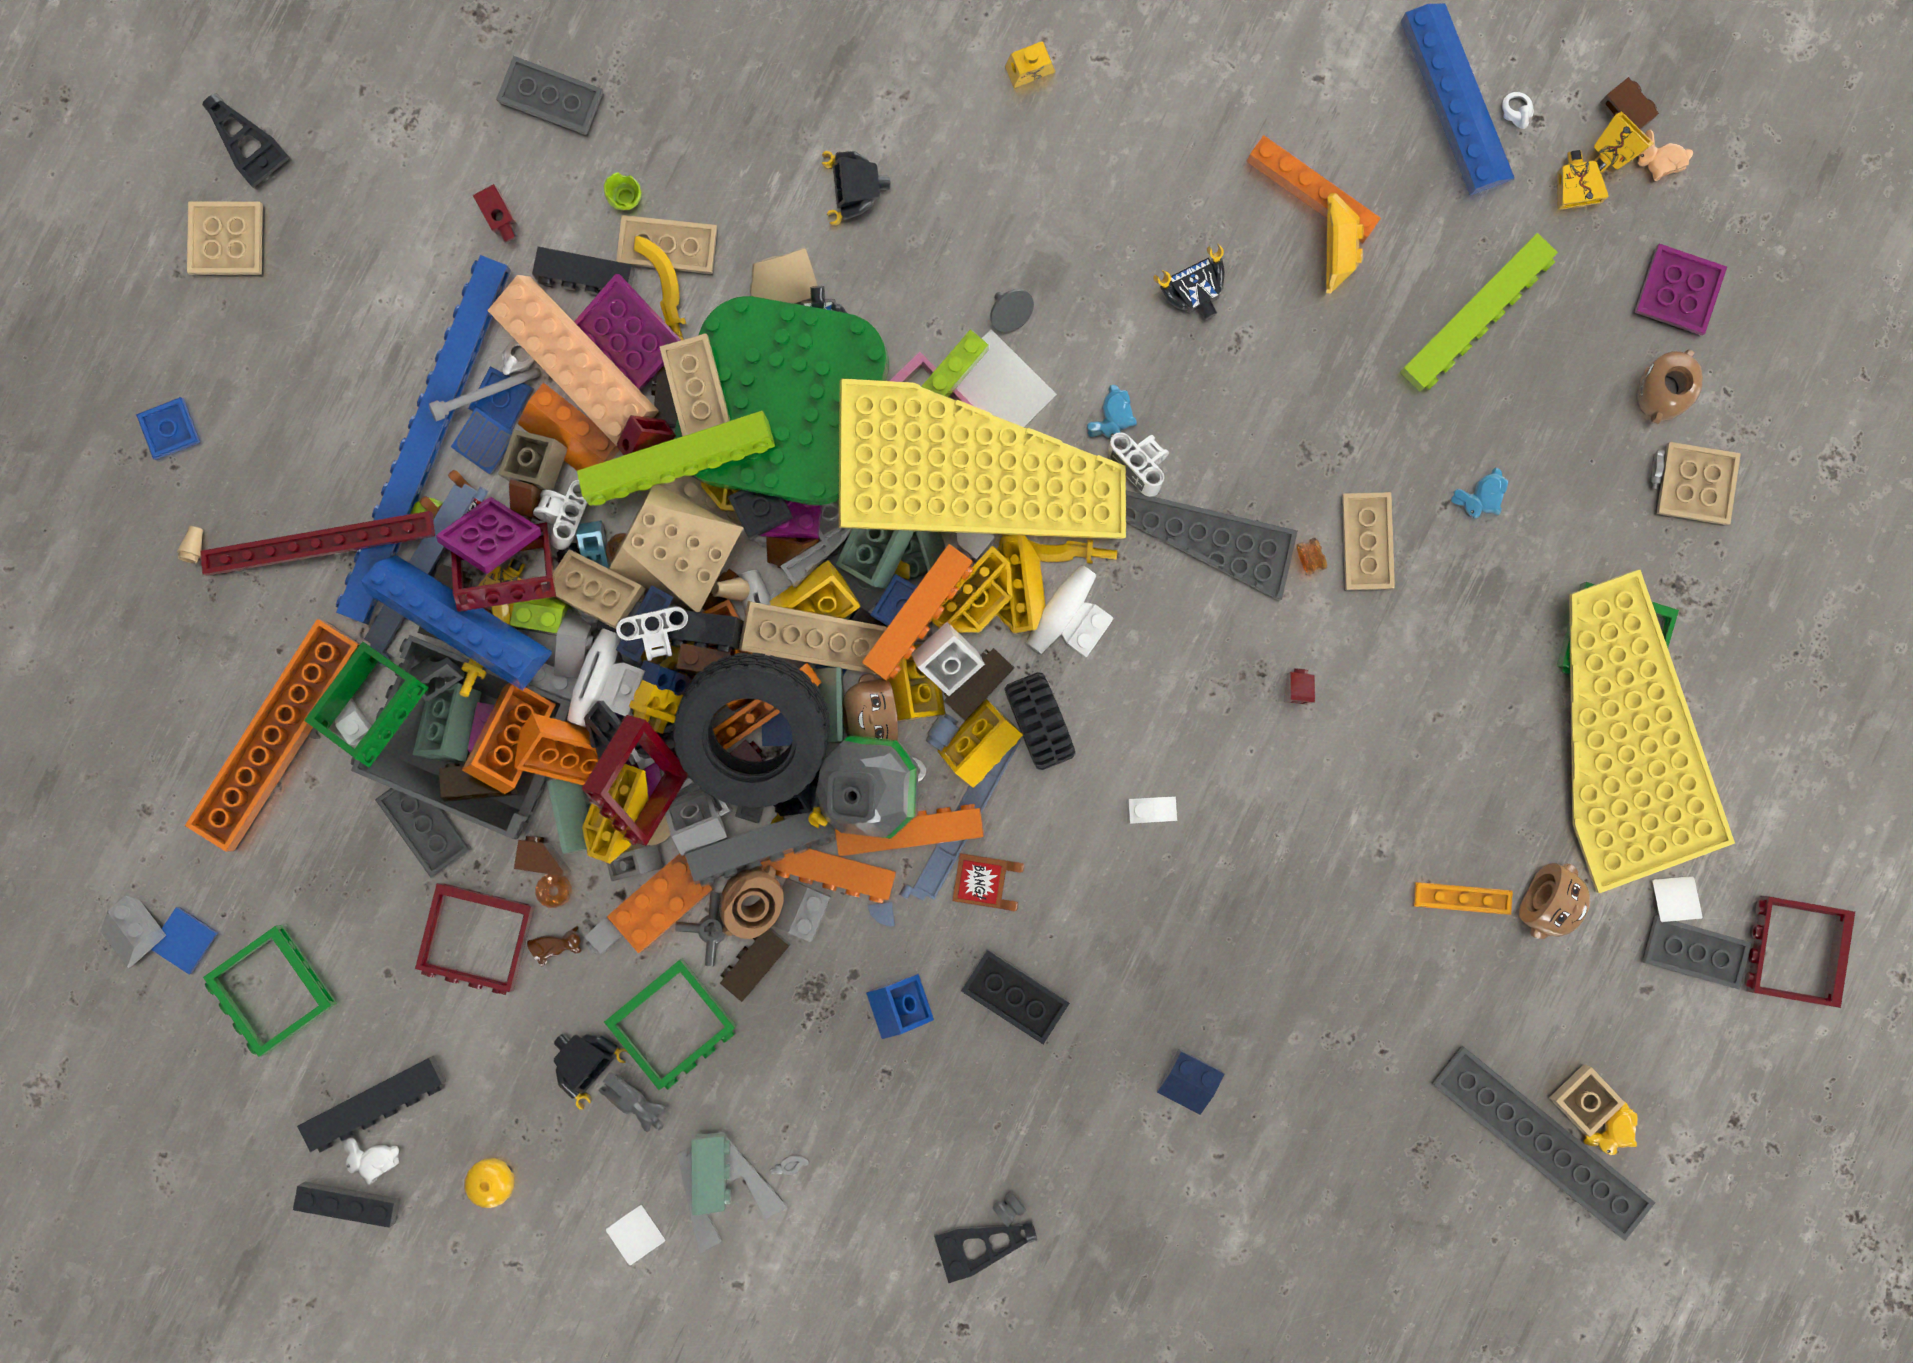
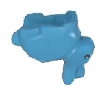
[1087,385,1137,439]
[1451,467,1509,518]

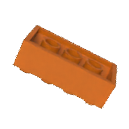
[518,382,619,471]
[514,713,599,785]

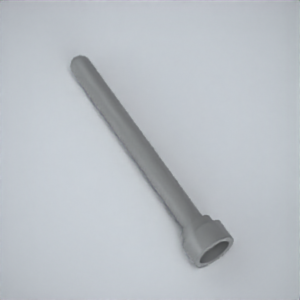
[429,368,541,422]

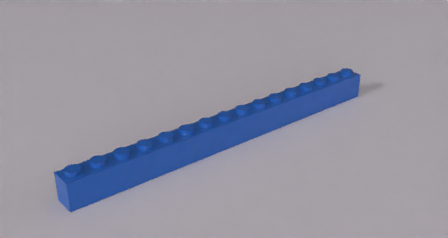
[336,255,511,625]

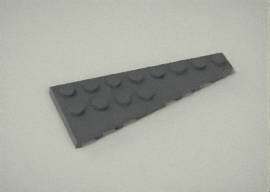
[1126,490,1298,600]

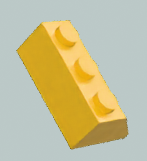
[770,560,861,619]
[888,644,945,722]
[937,699,1023,788]

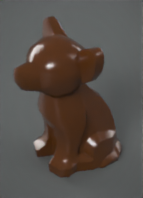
[527,926,582,967]

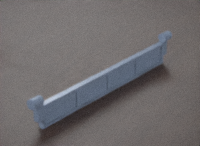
[364,484,488,667]
[899,740,1021,900]

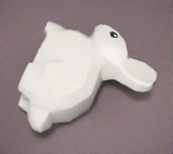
[343,1137,399,1186]

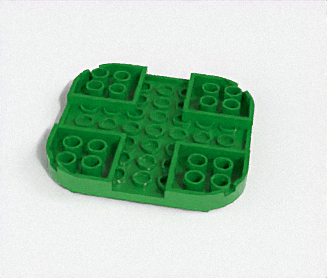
[674,296,889,505]

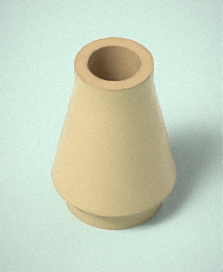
[177,526,203,564]
[712,577,750,602]

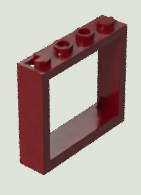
[451,522,556,612]
[582,715,688,846]
[415,883,535,995]
[1745,896,1856,1008]

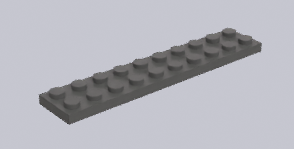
[1433,1046,1655,1241]

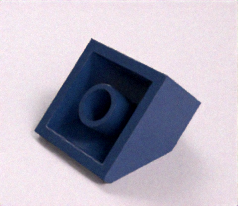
[1157,1049,1225,1115]

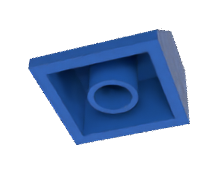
[866,974,934,1039]

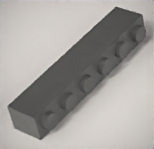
[685,810,835,887]

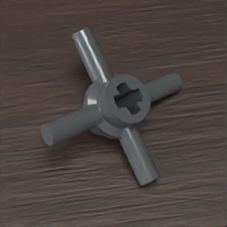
[675,892,735,966]

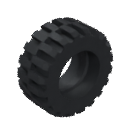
[1004,672,1076,770]

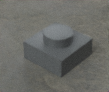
[735,806,764,824]

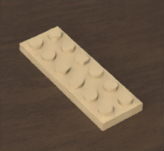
[739,601,887,674]

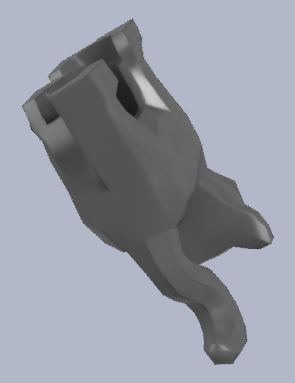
[598,1073,666,1132]

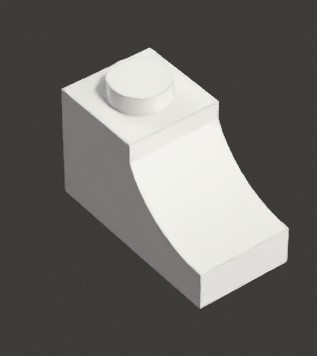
[335,698,371,745]
[1127,797,1177,824]

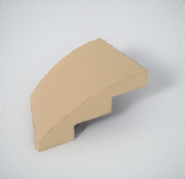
[749,248,818,304]

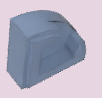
[868,902,895,926]

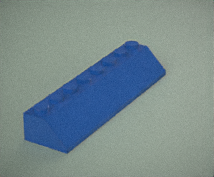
[1400,3,1515,196]
[361,555,552,691]

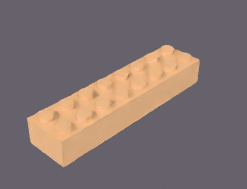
[487,275,659,446]

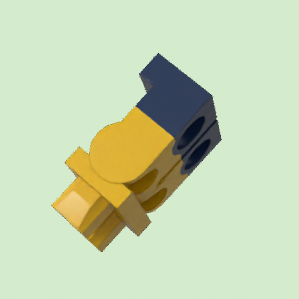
[629,660,692,734]

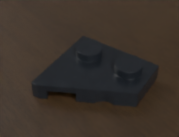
[584,701,622,764]

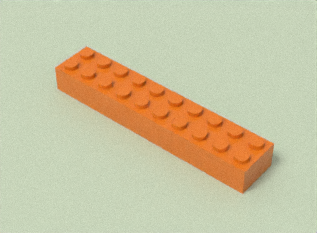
[185,619,360,852]

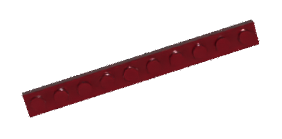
[200,511,435,576]

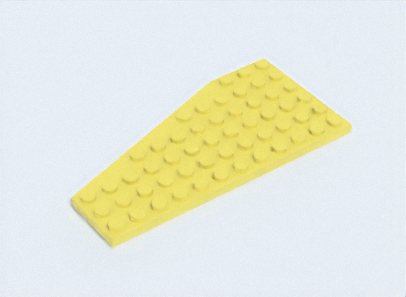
[839,379,1126,539]
[1569,570,1735,893]

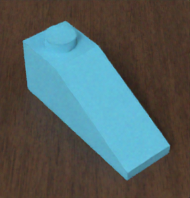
[576,520,610,568]

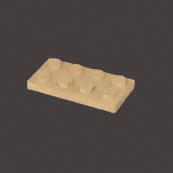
[616,215,718,274]
[660,334,730,436]
[1342,492,1395,590]
[546,549,645,629]

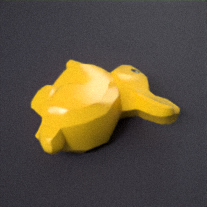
[1584,1101,1638,1156]

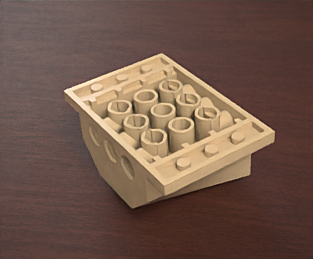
[608,475,743,612]

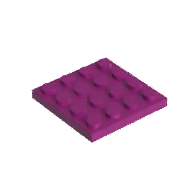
[574,274,681,391]

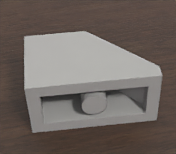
[607,844,663,881]

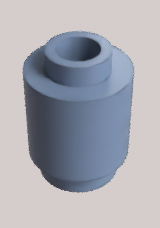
[926,714,959,751]

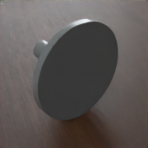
[990,289,1034,332]

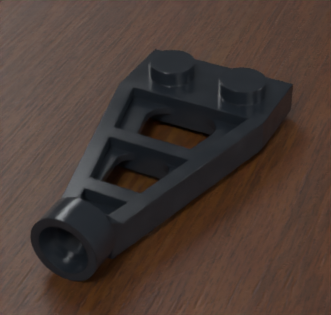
[202,93,290,188]
[934,1221,1038,1284]

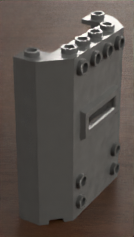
[350,635,571,839]

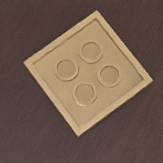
[187,202,263,275]
[1656,442,1741,525]

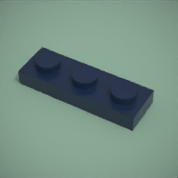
[616,585,673,662]

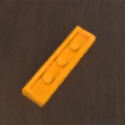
[1413,882,1513,915]

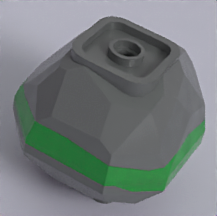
[816,736,919,839]

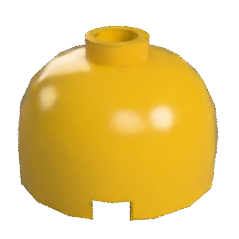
[464,1158,514,1208]

